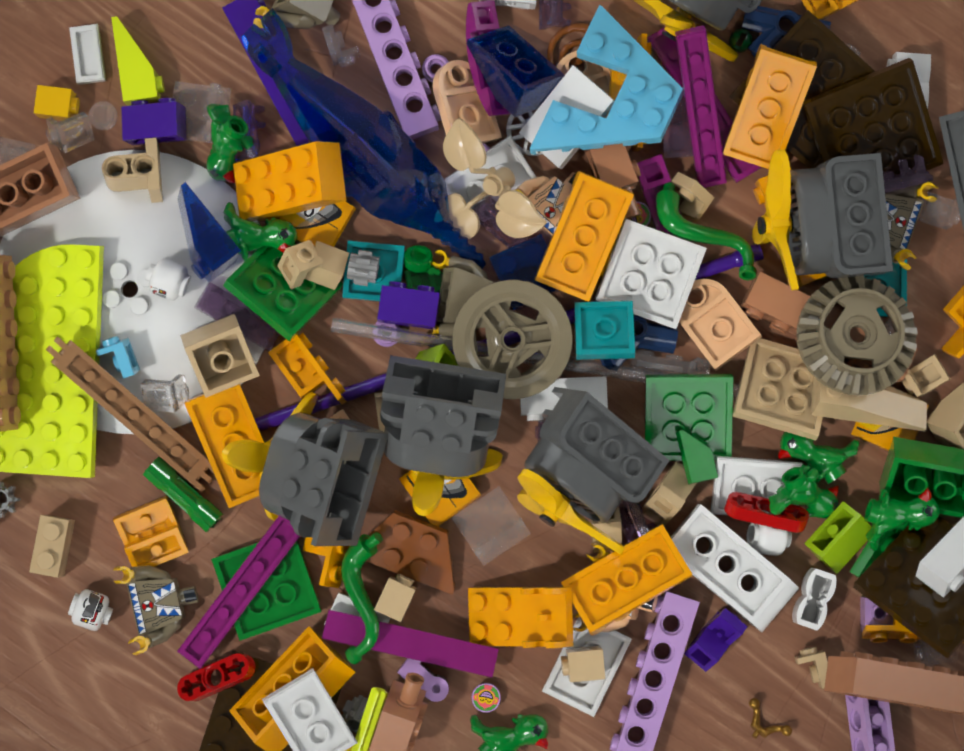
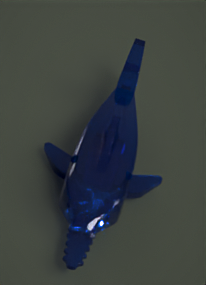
[241,8,486,269]

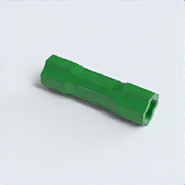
[143,457,224,532]

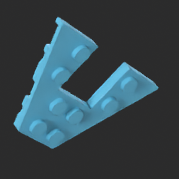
[530,5,683,155]

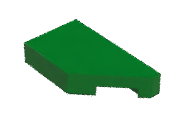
[404,265,443,293]
[676,430,718,485]

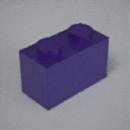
[121,98,187,145]
[377,281,440,330]

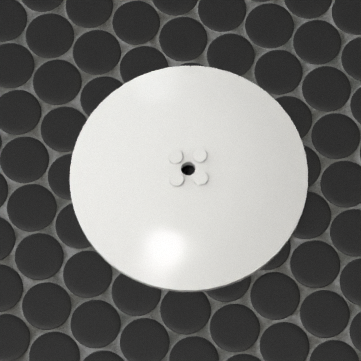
[0,150,272,434]

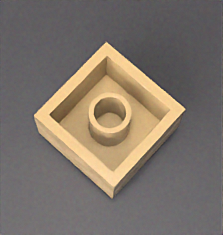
[180,314,260,398]

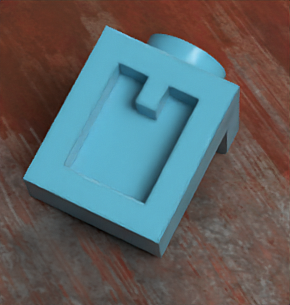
[96,336,140,378]

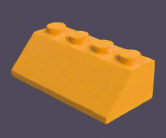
[229,626,355,751]

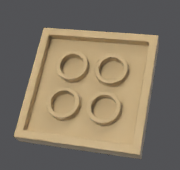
[732,338,823,440]

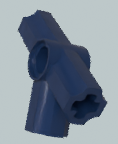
[741,6,831,58]
[600,315,678,371]

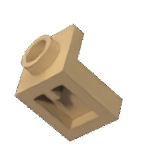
[672,172,715,220]
[277,240,323,289]
[794,647,828,689]

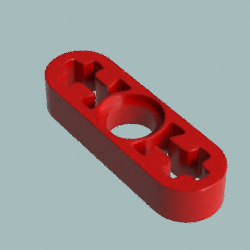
[724,492,810,533]
[177,653,256,702]

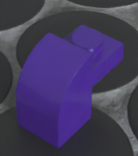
[684,608,748,672]

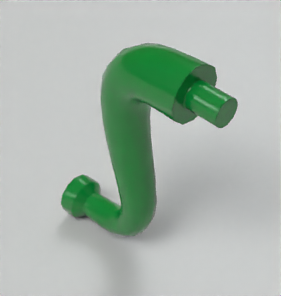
[656,182,757,281]
[341,532,383,664]

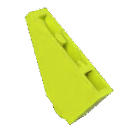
[111,16,165,106]

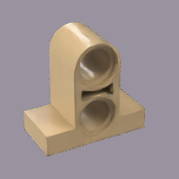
[102,138,163,203]
[639,461,696,526]

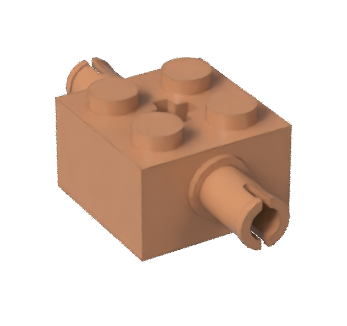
[584,117,641,219]
[369,673,428,751]

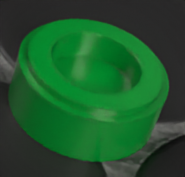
[404,245,433,273]

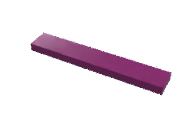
[675,25,727,188]
[647,26,761,183]
[177,516,300,669]
[322,610,499,678]

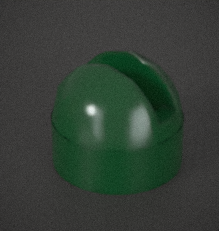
[729,29,753,53]

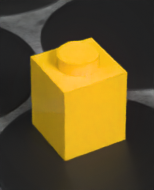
[34,85,80,122]

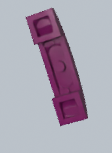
[466,0,515,117]
[637,154,693,242]

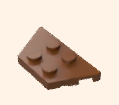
[366,510,455,595]

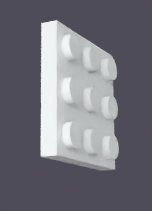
[594,218,707,329]

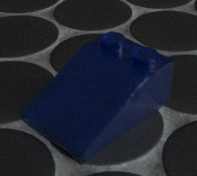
[466,25,565,117]
[177,182,241,283]

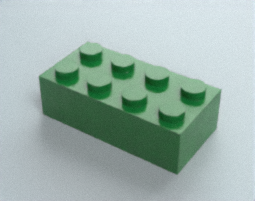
[879,436,964,518]

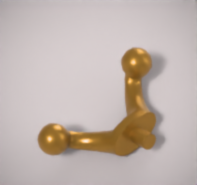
[749,698,792,739]

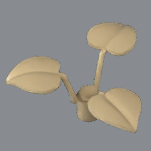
[438,118,547,240]

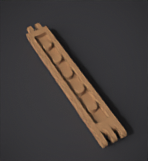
[46,336,214,492]

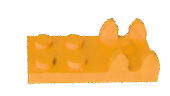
[723,44,817,169]
[535,171,634,302]
[184,384,264,508]
[561,524,693,635]
[468,587,573,648]

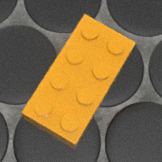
[233,141,347,221]

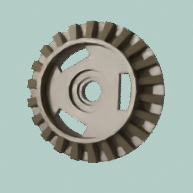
[796,276,918,396]
[452,279,572,399]

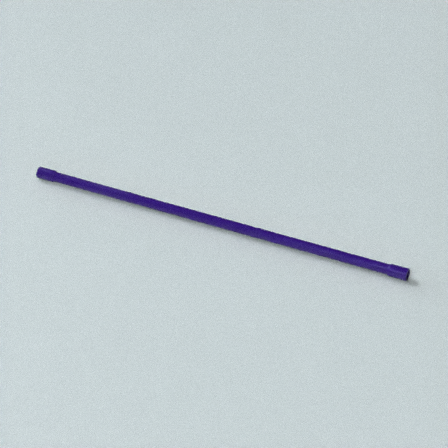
[255,244,764,432]

